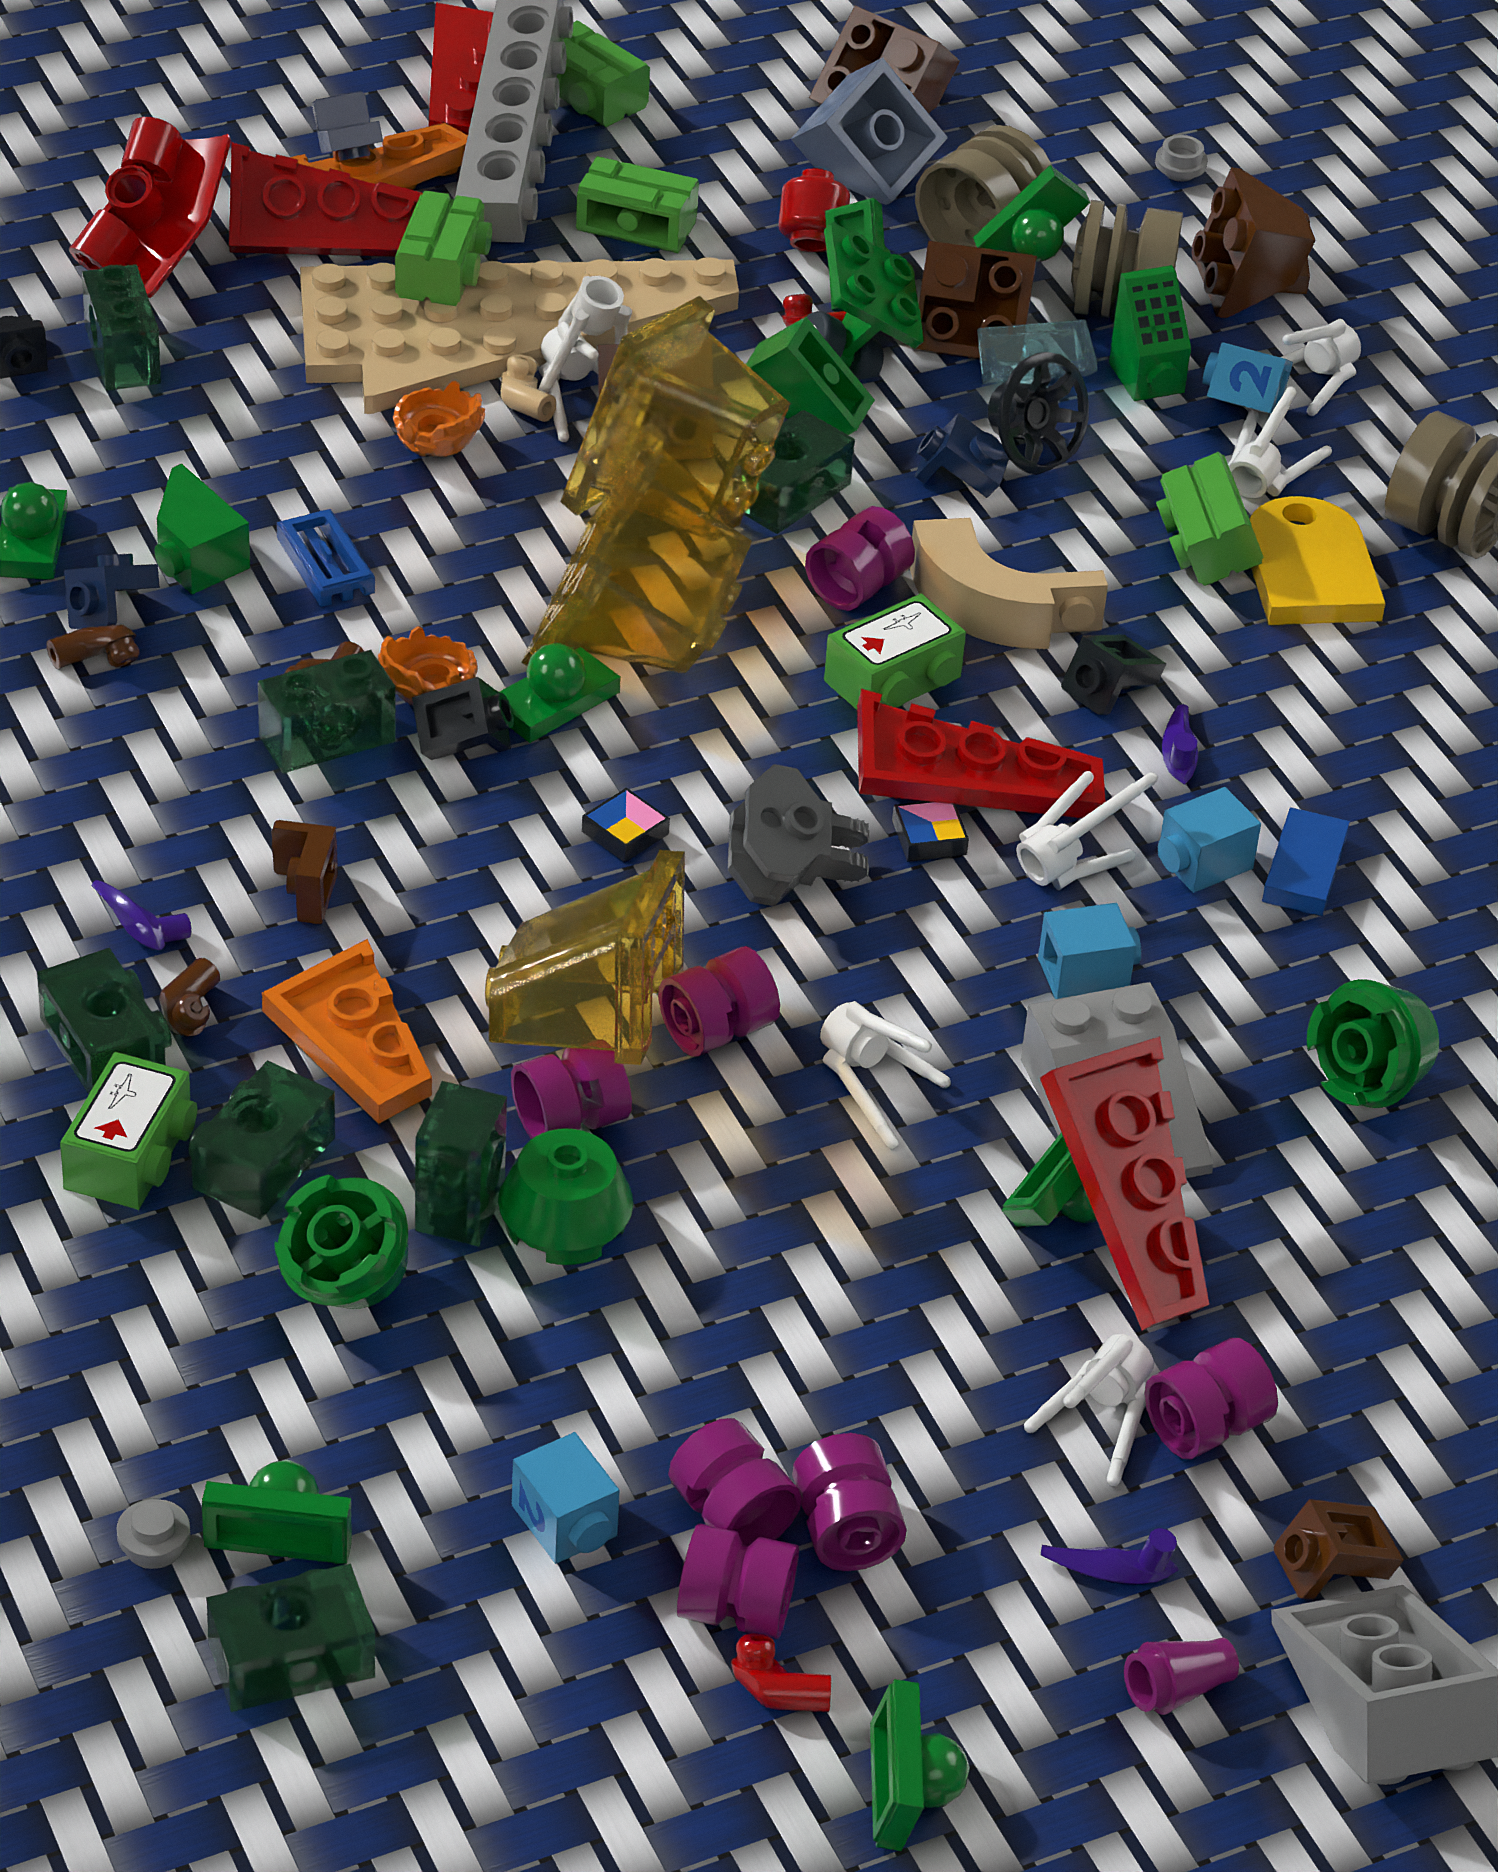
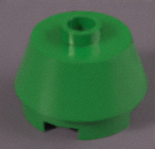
[1307,979,1439,1108]
[498,1129,634,1265]
[274,1175,408,1309]

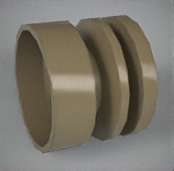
[915,125,1052,247]
[1071,200,1183,318]
[1385,411,1498,559]

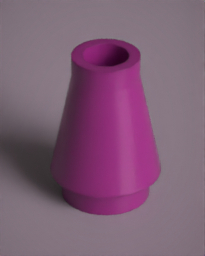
[1124,1637,1239,1715]

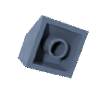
[791,58,948,205]

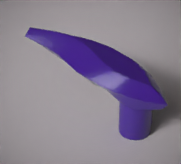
[1162,704,1198,785]
[91,880,192,950]
[1040,1528,1179,1585]

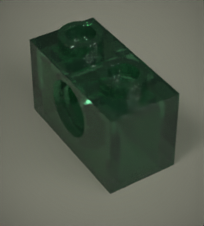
[82,264,161,391]
[726,410,855,534]
[258,650,396,774]
[37,947,172,1095]
[189,1060,335,1220]
[415,1081,507,1247]
[206,1563,375,1712]

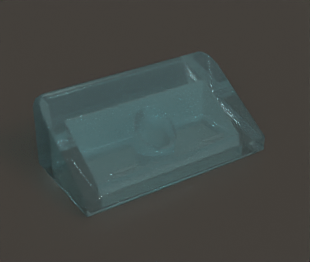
[977,320,1098,384]

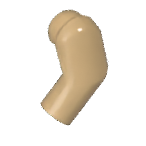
[501,355,557,422]

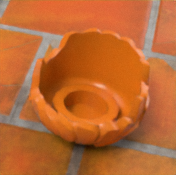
[393,381,485,457]
[378,626,478,706]

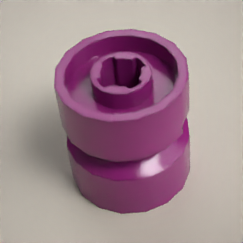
[805,506,915,611]
[658,946,780,1057]
[511,1037,632,1139]
[1144,1338,1279,1459]
[668,1418,802,1546]
[792,1433,907,1571]
[677,1524,799,1639]

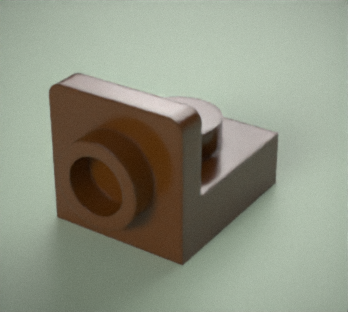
[271,820,338,924]
[1274,1499,1404,1600]

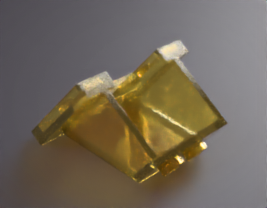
[560,296,791,538]
[521,449,752,674]
[485,850,685,1065]

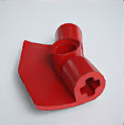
[69,117,231,298]

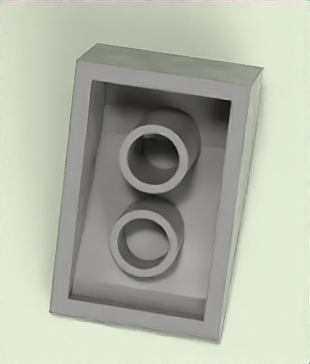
[1021,982,1214,1178]
[1271,1585,1498,1785]

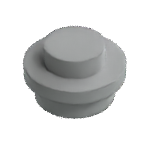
[1155,135,1208,182]
[117,1499,190,1569]

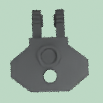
[728,764,869,906]

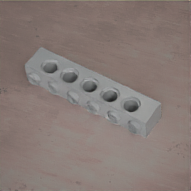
[454,0,573,242]

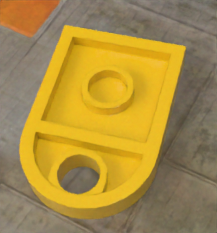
[1249,496,1385,625]

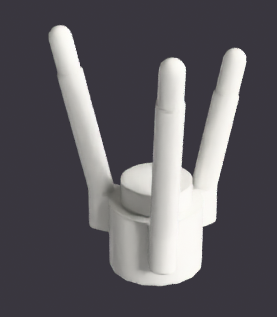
[538,276,632,393]
[1281,319,1361,416]
[539,322,599,442]
[1228,387,1332,499]
[1016,771,1158,890]
[820,1001,951,1149]
[1024,1334,1154,1486]

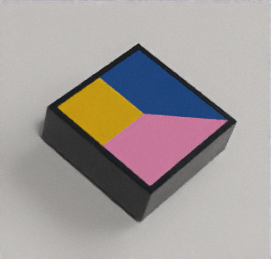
[582,788,670,862]
[892,801,969,862]

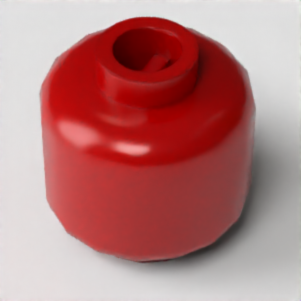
[779,168,850,253]

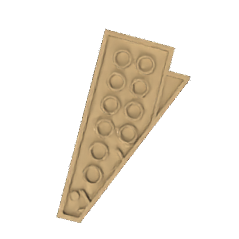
[300,257,739,414]

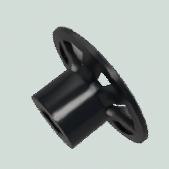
[988,352,1089,475]

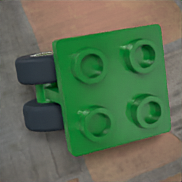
[806,222,924,380]

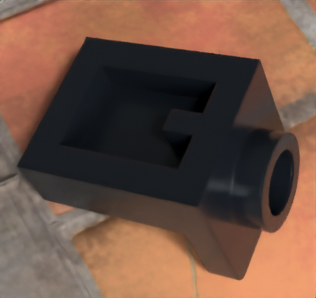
[0,314,48,379]
[1061,634,1167,715]
[412,677,514,760]

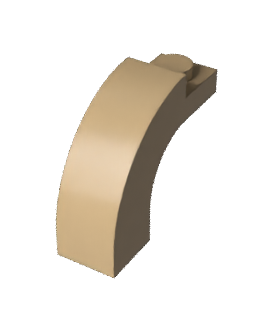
[910,518,1108,649]

